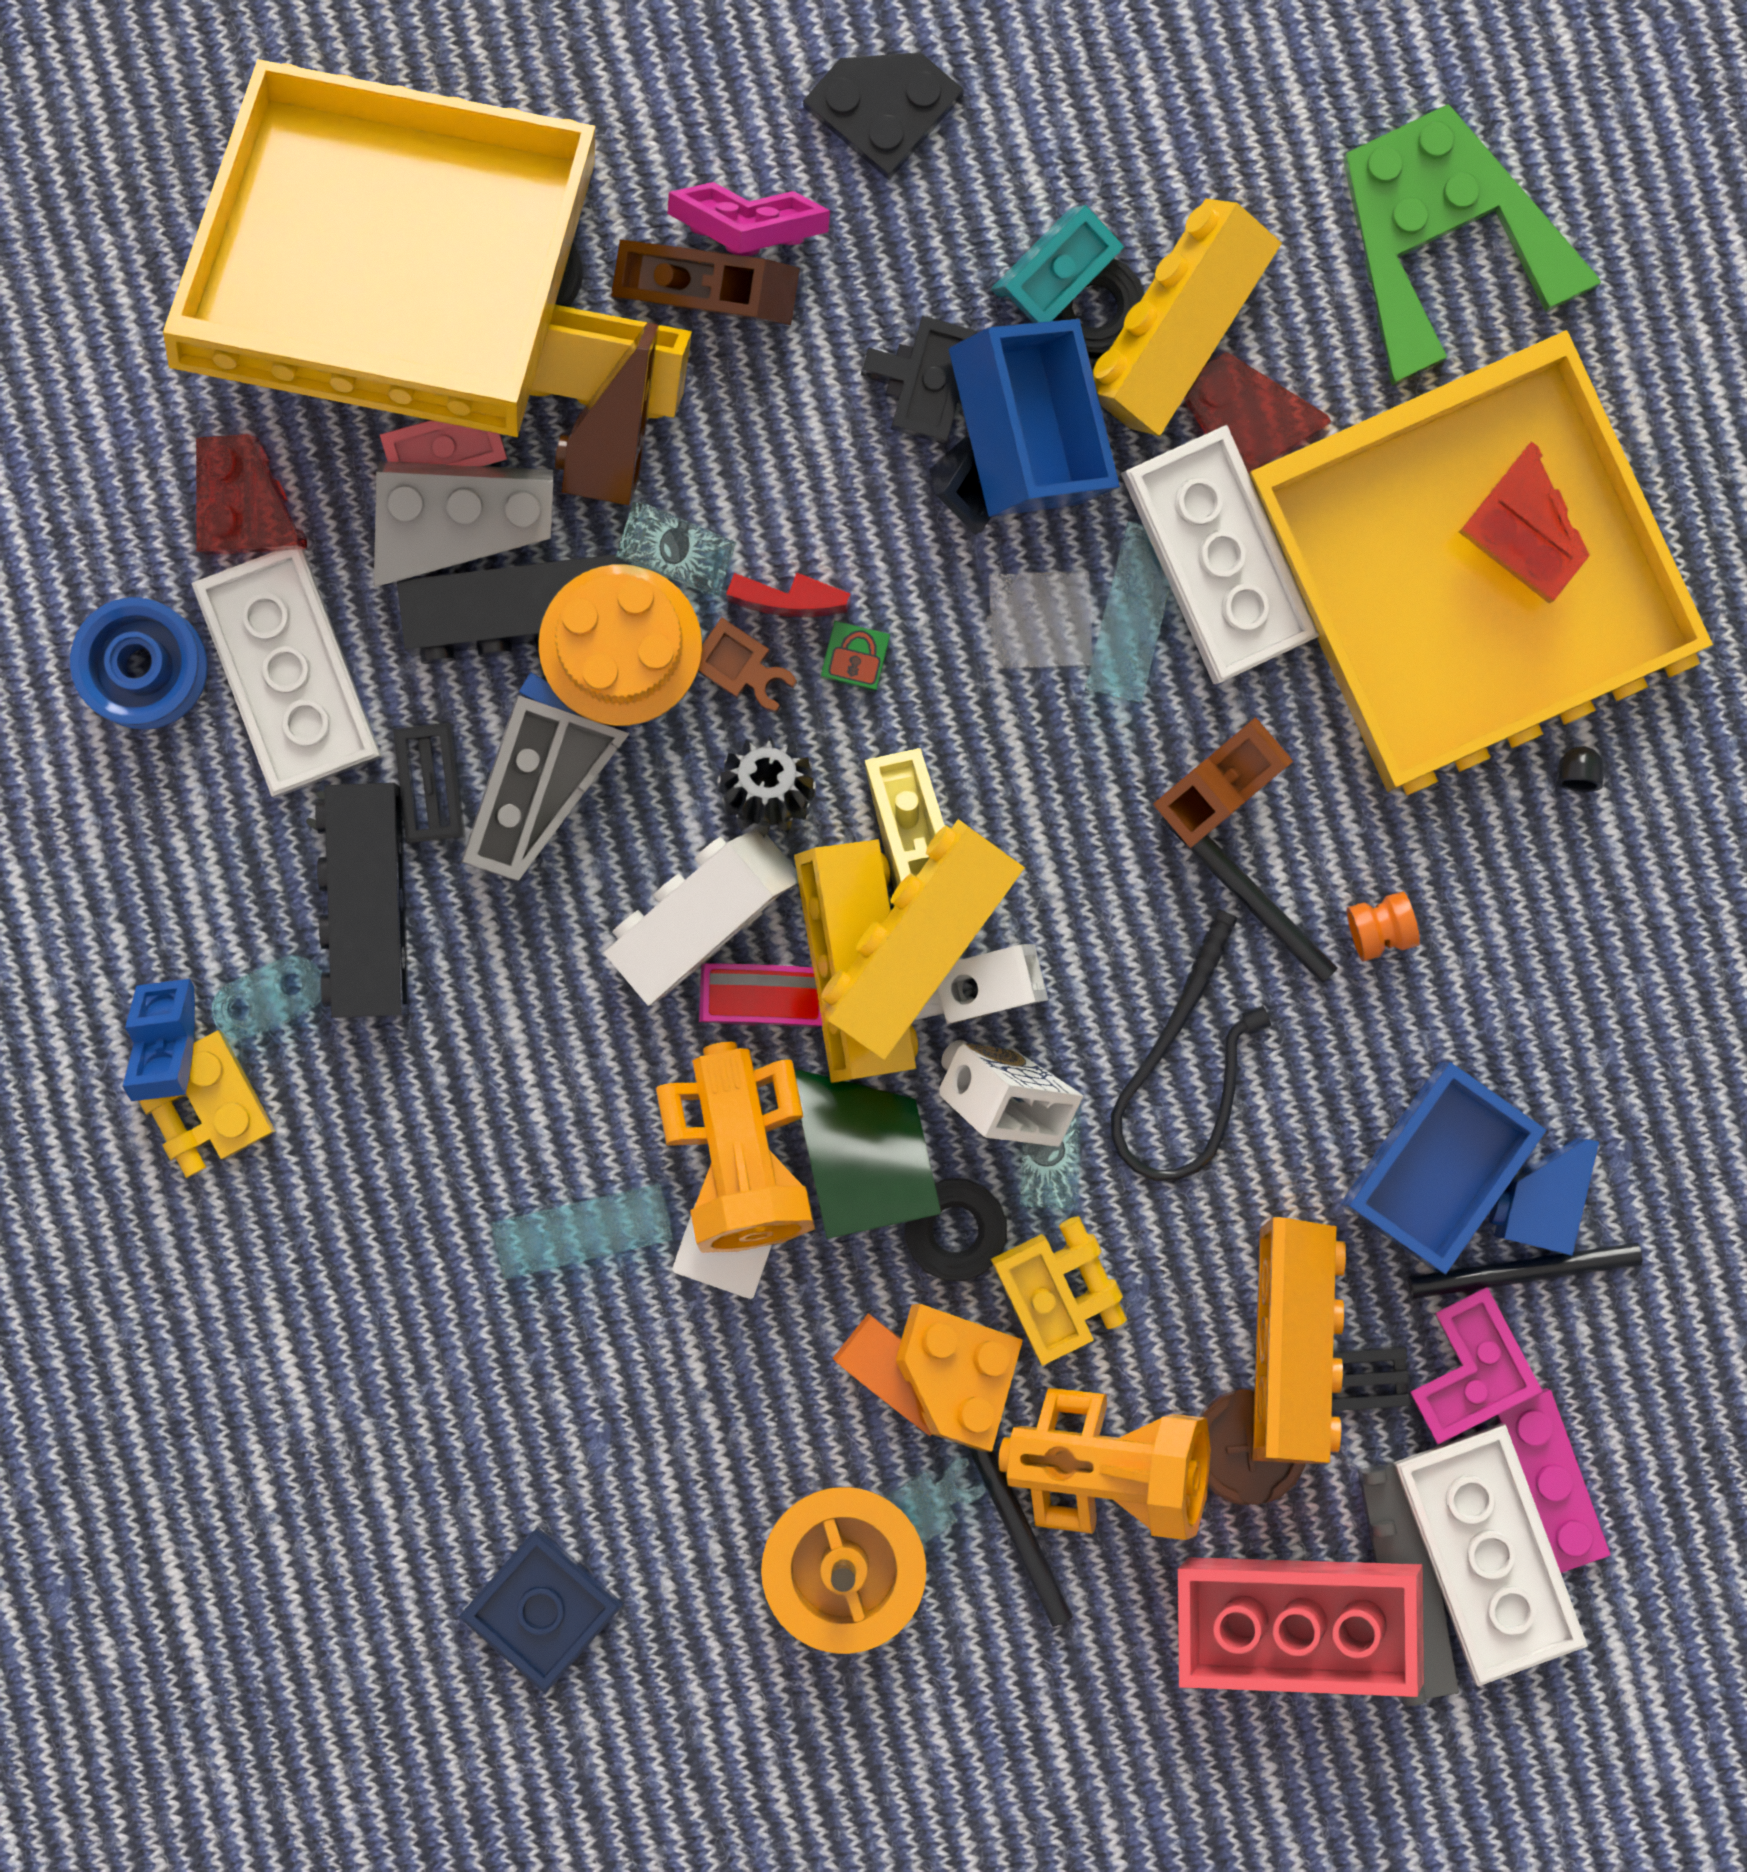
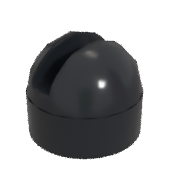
[1556,746,1604,792]

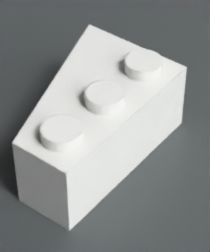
[604,828,799,1006]

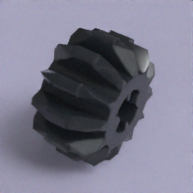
[718,735,816,838]

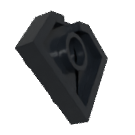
[803,52,964,180]

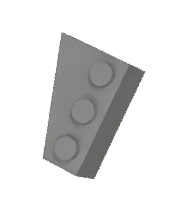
[374,461,553,587]
[460,696,630,881]

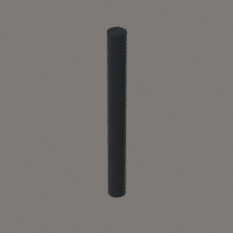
[1160,817,1338,984]
[1408,1242,1643,1299]
[967,1446,1073,1627]

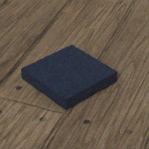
[458,1526,624,1694]

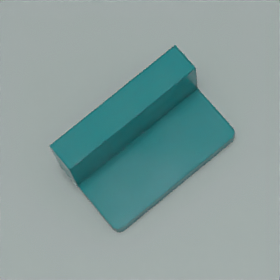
[991,205,1124,323]

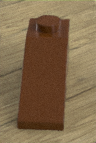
[611,239,800,325]
[555,322,659,506]

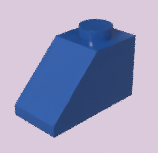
[1489,1138,1599,1256]

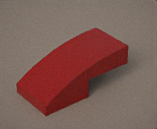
[726,573,851,617]

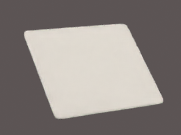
[672,1203,772,1299]

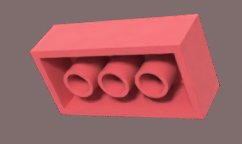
[1178,1557,1424,1697]

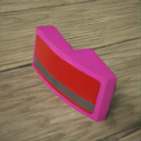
[699,963,823,1028]

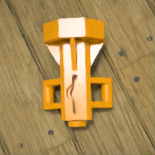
[656,1042,815,1253]
[999,1388,1211,1540]

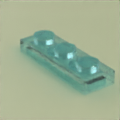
[1084,521,1170,705]
[491,1183,674,1279]

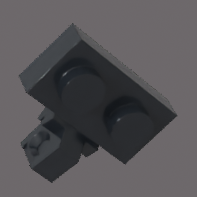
[860,315,977,445]

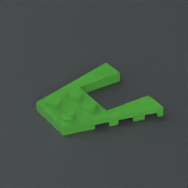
[1343,104,1601,386]

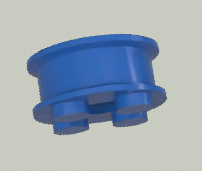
[70,597,208,730]

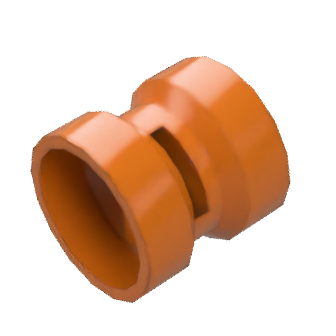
[1346,891,1420,962]

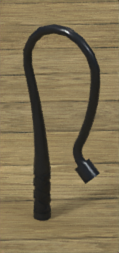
[1111,909,1271,1181]

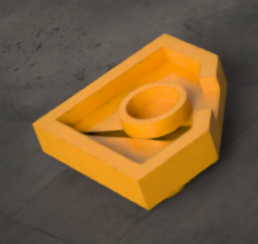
[895,1304,1023,1452]

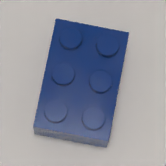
[948,319,1120,517]
[1340,1062,1547,1275]

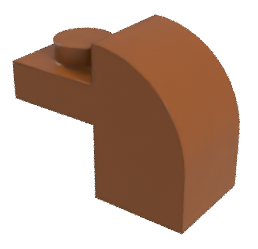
[1153,717,1293,848]

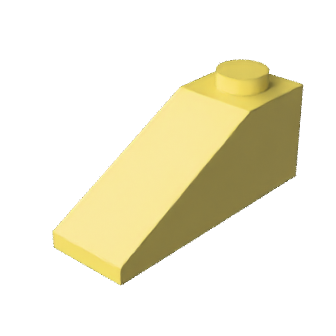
[865,748,945,892]

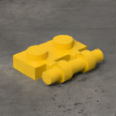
[139,1030,276,1178]
[990,1216,1127,1366]

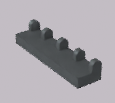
[1358,1463,1459,1706]

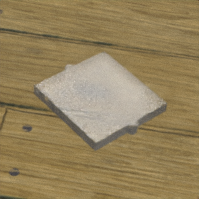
[985,571,1097,670]

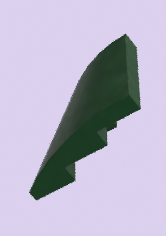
[795,1070,941,1239]

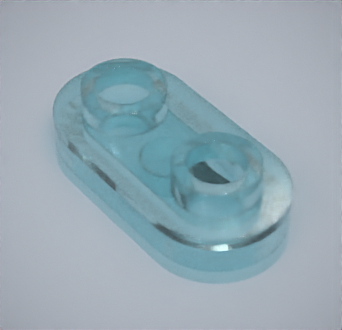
[212,956,322,1039]

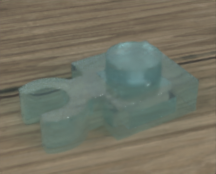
[884,1456,987,1545]

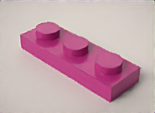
[1496,1388,1610,1573]

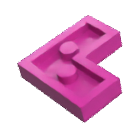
[667,182,830,256]
[1410,1287,1543,1445]

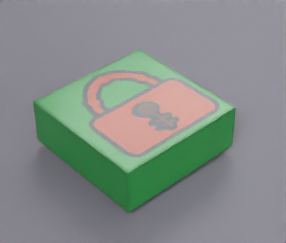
[821,620,890,692]

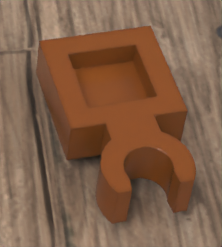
[698,617,797,713]

